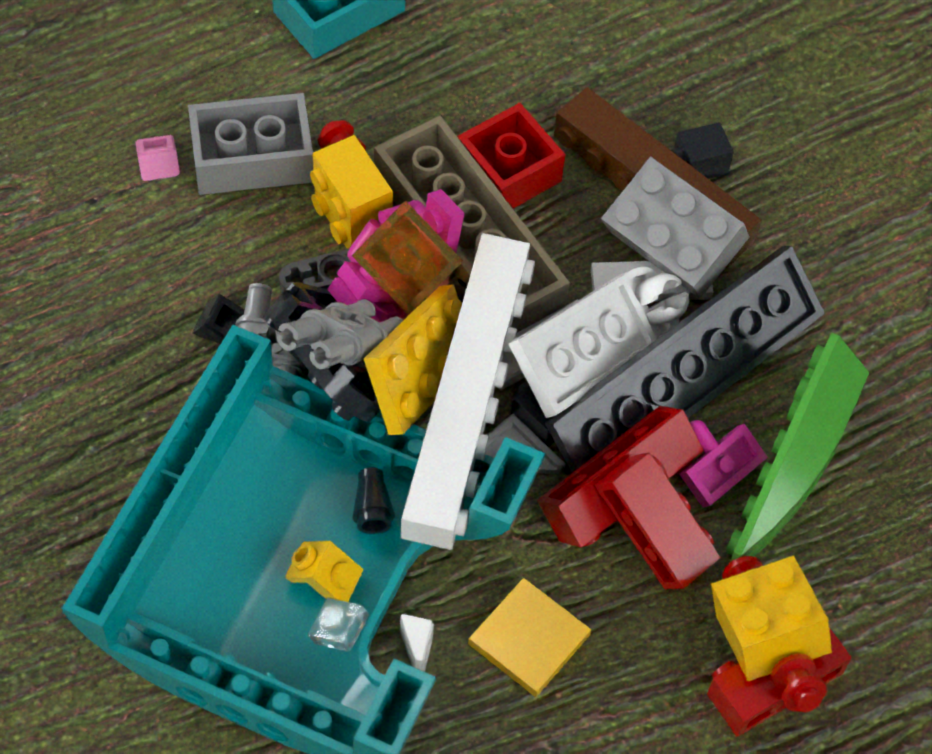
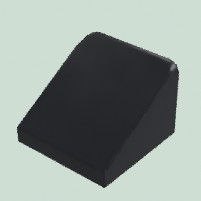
[192,293,244,344]

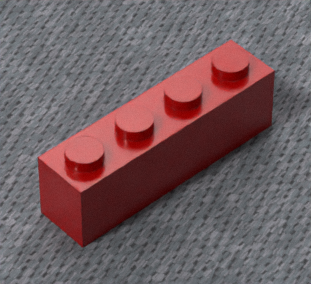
[537,406,704,548]

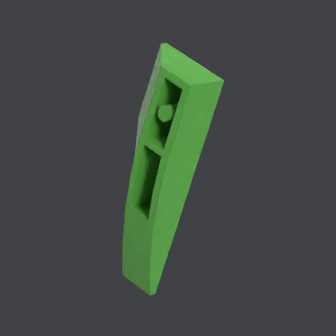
[725,332,870,562]

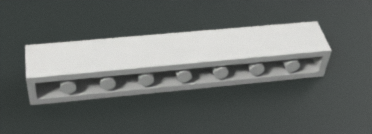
[401,233,535,550]

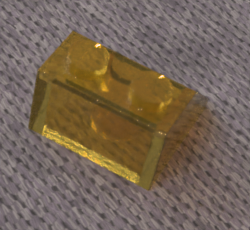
[352,201,463,315]

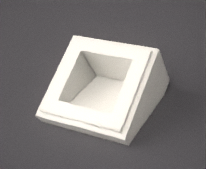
[400,614,434,672]

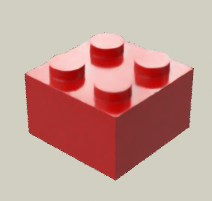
[457,103,565,209]

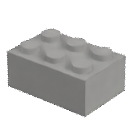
[188,93,313,195]
[601,157,749,299]

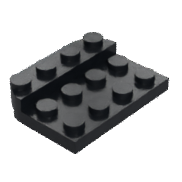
[263,282,434,422]

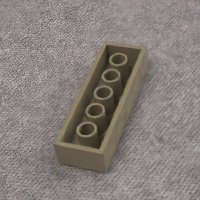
[374,115,570,333]

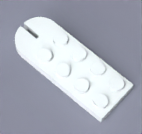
[508,267,689,418]

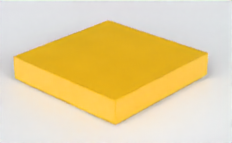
[468,578,591,697]

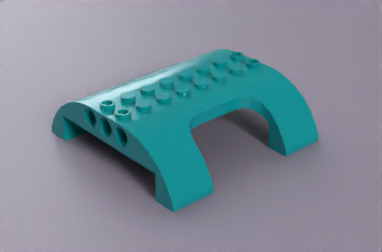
[62,325,545,754]

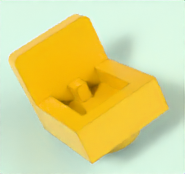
[285,541,364,606]

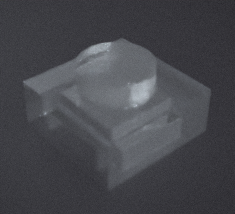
[307,598,369,652]

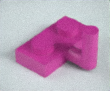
[378,189,464,279]
[337,219,420,305]
[679,420,768,507]

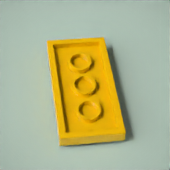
[363,284,462,435]

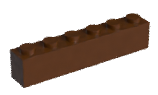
[554,87,762,269]

